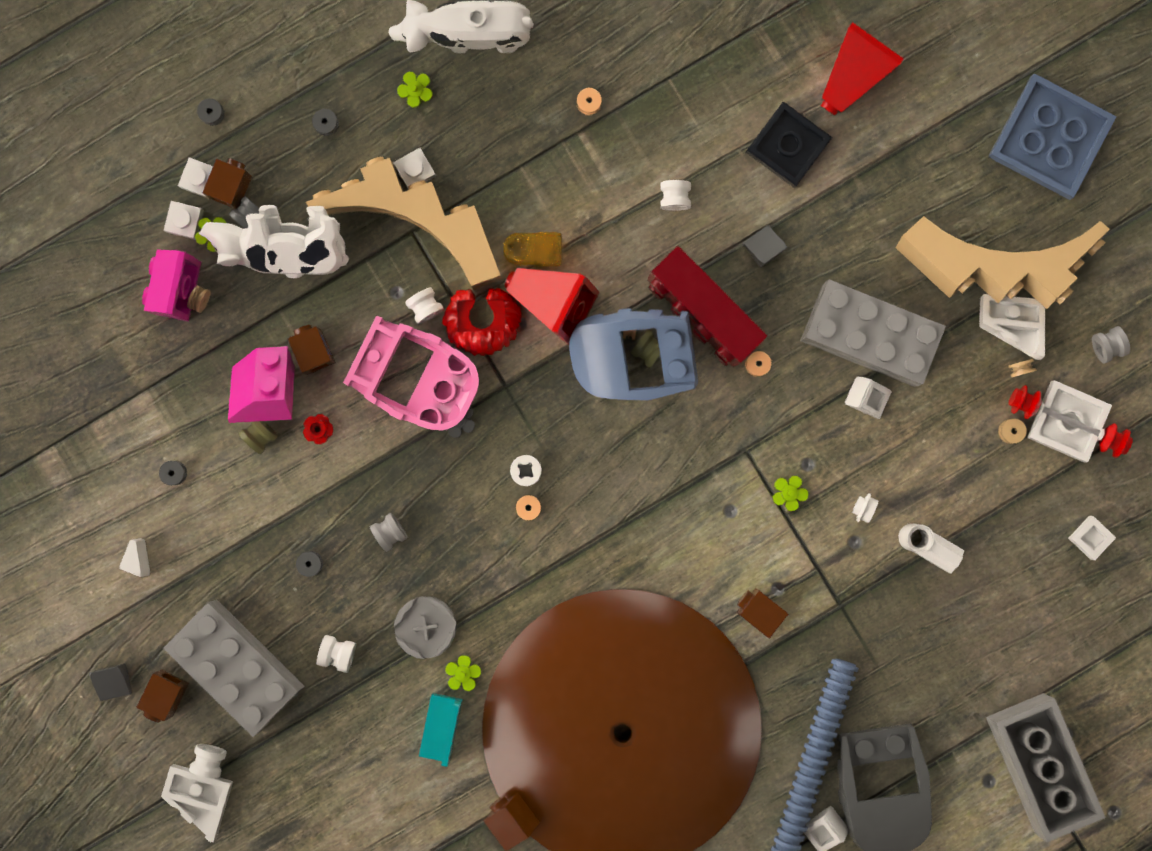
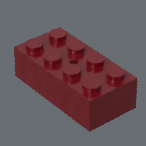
[647,246,768,368]

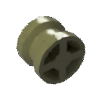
[630,329,660,368]
[238,421,278,454]

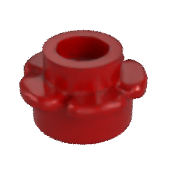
[303,414,334,445]

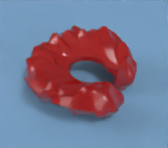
[442,288,522,356]

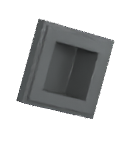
[743,225,788,268]
[89,663,132,701]

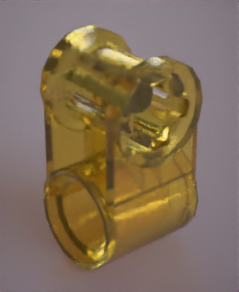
[503,232,562,267]

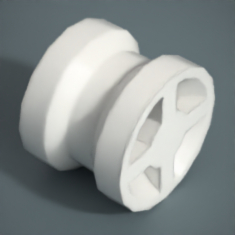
[660,180,691,211]
[405,287,444,324]
[510,455,542,486]
[189,744,227,778]

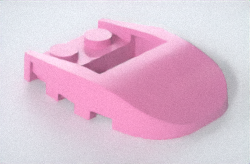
[343,316,479,430]

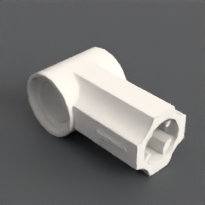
[898,523,964,574]

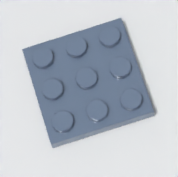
[988,73,1117,200]

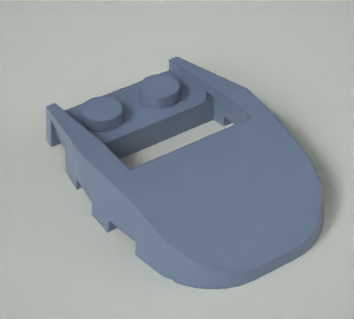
[569,308,699,400]

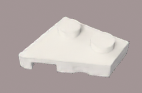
[979,294,1045,360]
[161,764,233,842]

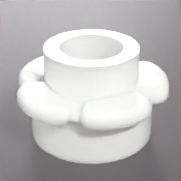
[852,493,878,523]

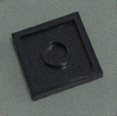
[746,101,833,188]

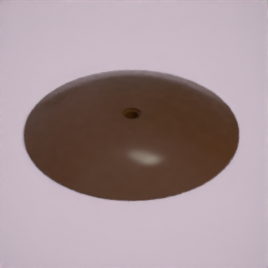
[482,589,762,851]

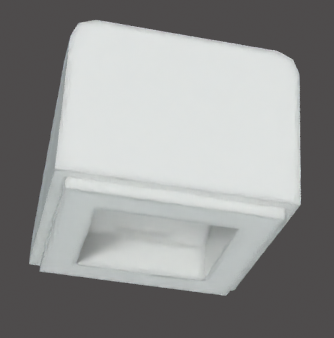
[845,376,892,419]
[119,538,150,577]
[804,806,849,851]

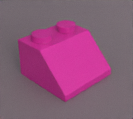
[142,250,201,321]
[228,346,295,423]

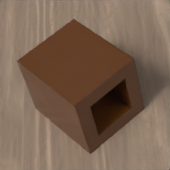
[202,158,252,209]
[287,324,336,375]
[736,588,789,639]
[136,670,189,722]
[484,792,540,851]

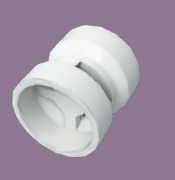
[316,635,356,673]

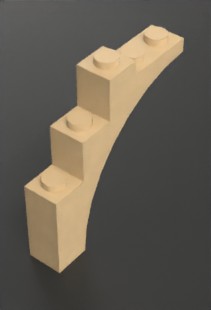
[306,157,502,290]
[896,216,1110,309]

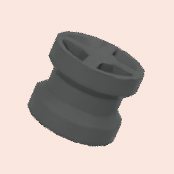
[228,196,259,229]

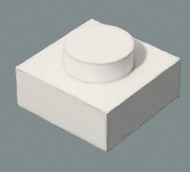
[393,147,436,189]
[178,157,213,199]
[163,201,204,239]
[1068,516,1116,560]

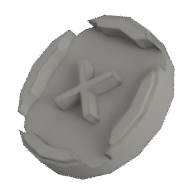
[394,596,457,659]

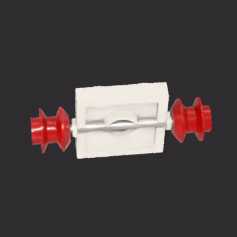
[1009,380,1133,462]

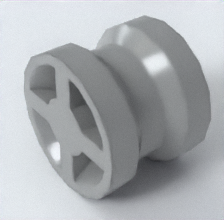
[1092,326,1130,364]
[370,513,408,552]

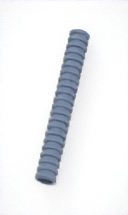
[771,658,859,851]

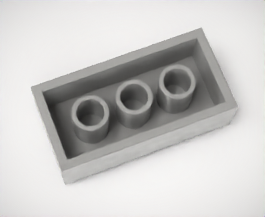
[800,279,946,387]
[163,600,305,737]
[986,693,1106,842]

